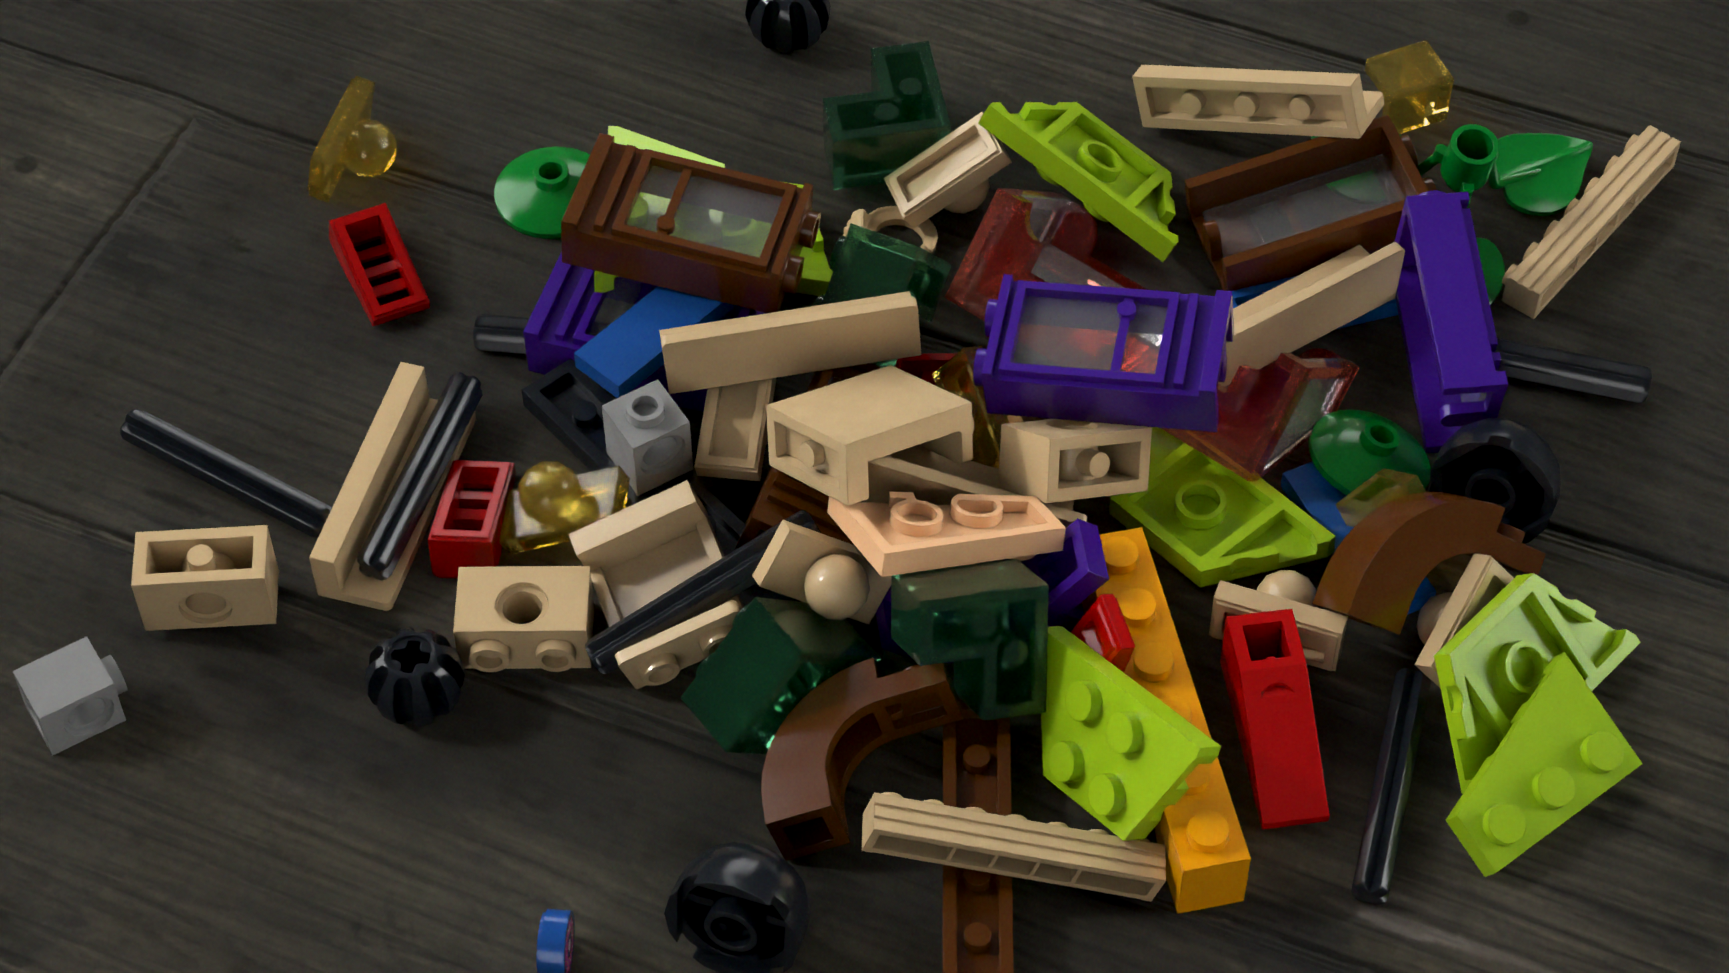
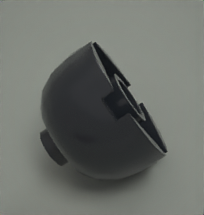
[1428,417,1561,544]
[664,842,811,973]

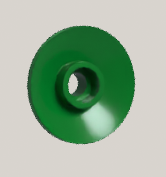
[494,146,590,239]
[1309,410,1431,506]

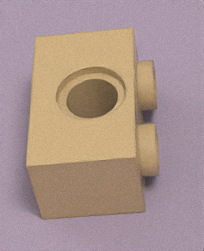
[998,419,1152,503]
[131,525,279,631]
[453,566,595,672]

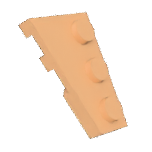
[827,491,1066,578]

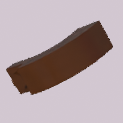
[1312,492,1546,635]
[761,658,964,861]

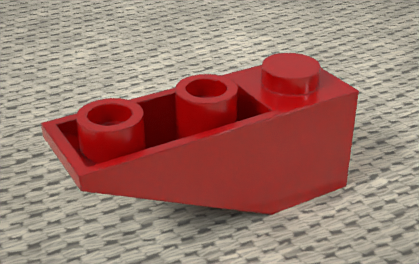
[1220,609,1330,830]

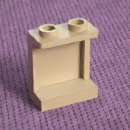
[766,365,974,506]
[568,480,756,690]

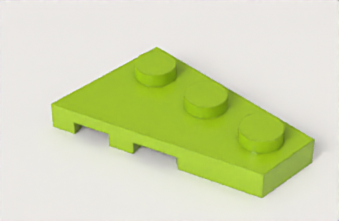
[1446,652,1643,877]

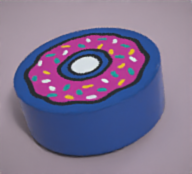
[536,909,575,973]

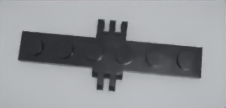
[521,358,808,637]

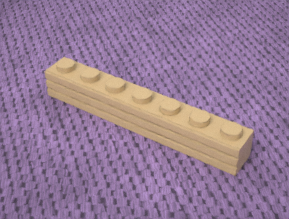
[1502,125,1681,319]
[862,792,1166,902]

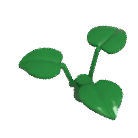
[1310,124,1593,307]

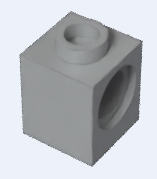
[602,379,693,496]
[13,636,128,756]

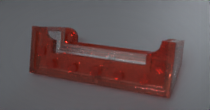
[944,188,1360,481]

